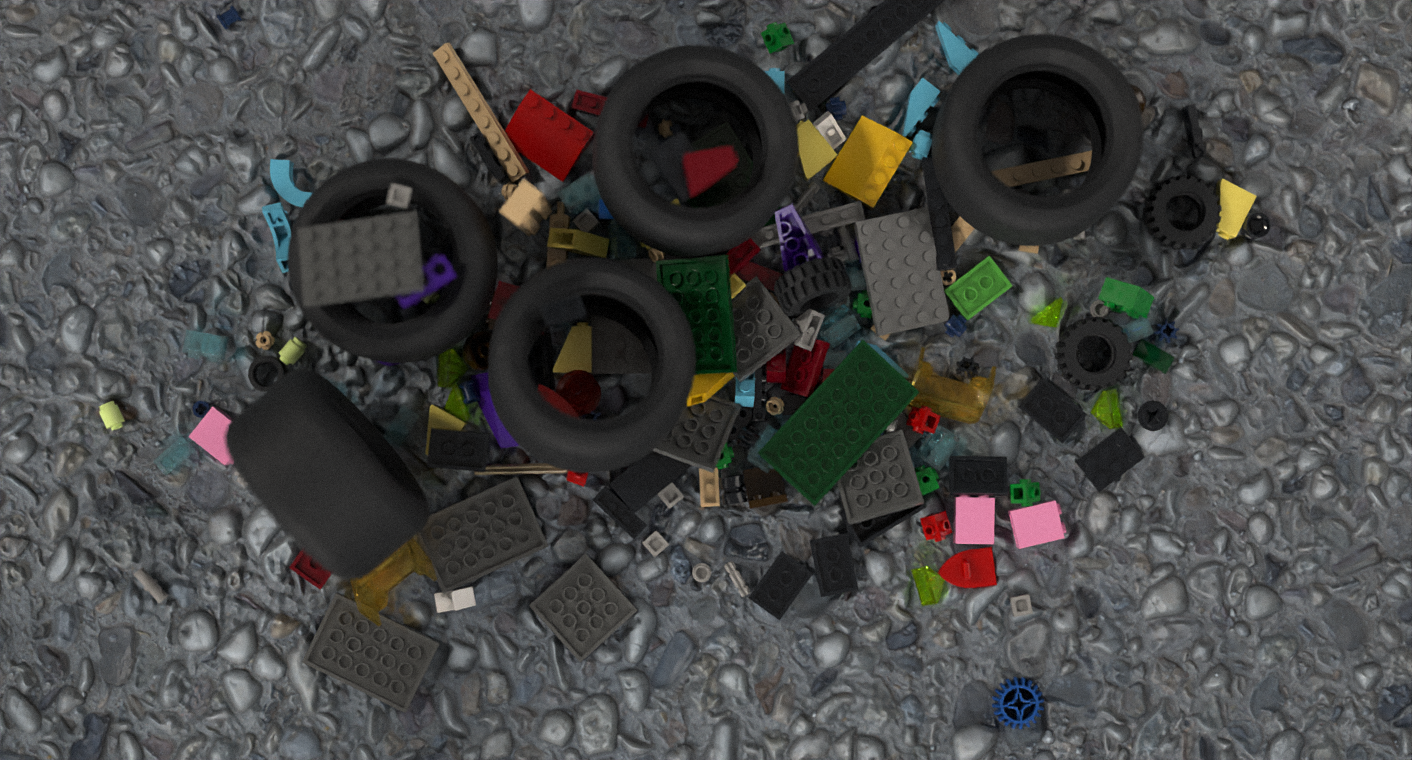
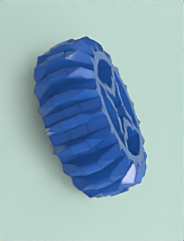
[992,677,1044,729]

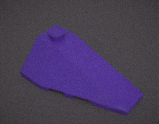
[775,203,825,272]
[471,372,520,448]

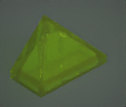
[1027,297,1063,328]
[437,349,468,387]
[444,384,471,421]
[1090,389,1123,429]
[911,566,944,606]

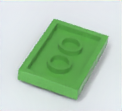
[944,256,1012,321]

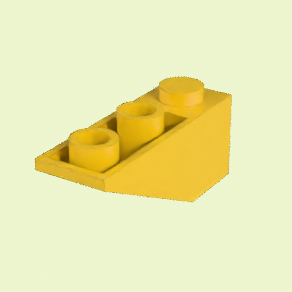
[686,373,735,407]

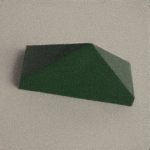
[1132,338,1175,374]

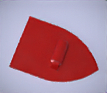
[937,547,997,588]

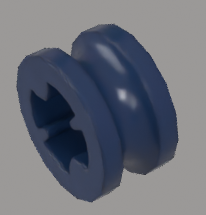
[193,401,212,418]

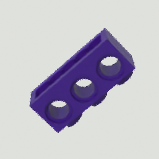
[396,254,458,308]

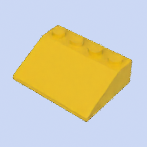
[823,115,913,210]

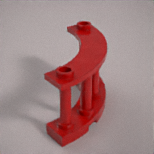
[538,384,588,487]

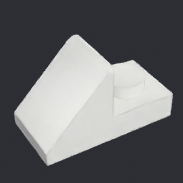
[813,111,846,150]
[434,586,476,613]

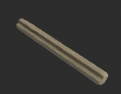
[474,463,569,475]

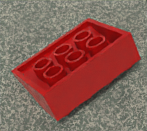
[505,89,595,182]

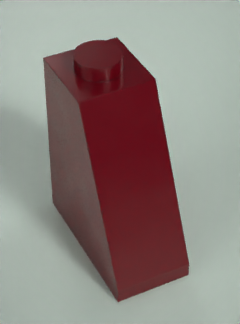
[682,146,738,198]

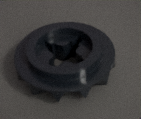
[1137,400,1168,431]

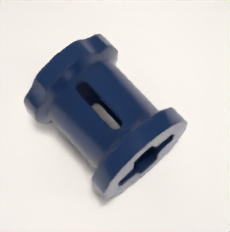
[216,5,242,30]
[458,380,480,405]

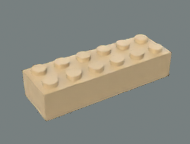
[499,179,552,237]

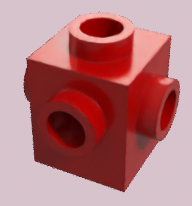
[906,405,941,435]
[920,511,952,542]

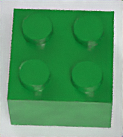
[1098,277,1154,319]

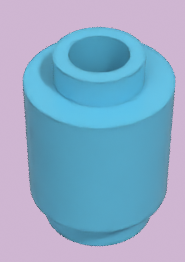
[909,130,933,160]

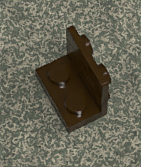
[743,465,788,509]

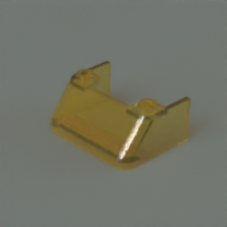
[907,347,996,424]
[350,537,437,626]

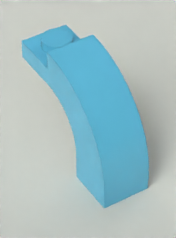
[270,159,312,208]
[262,202,293,273]

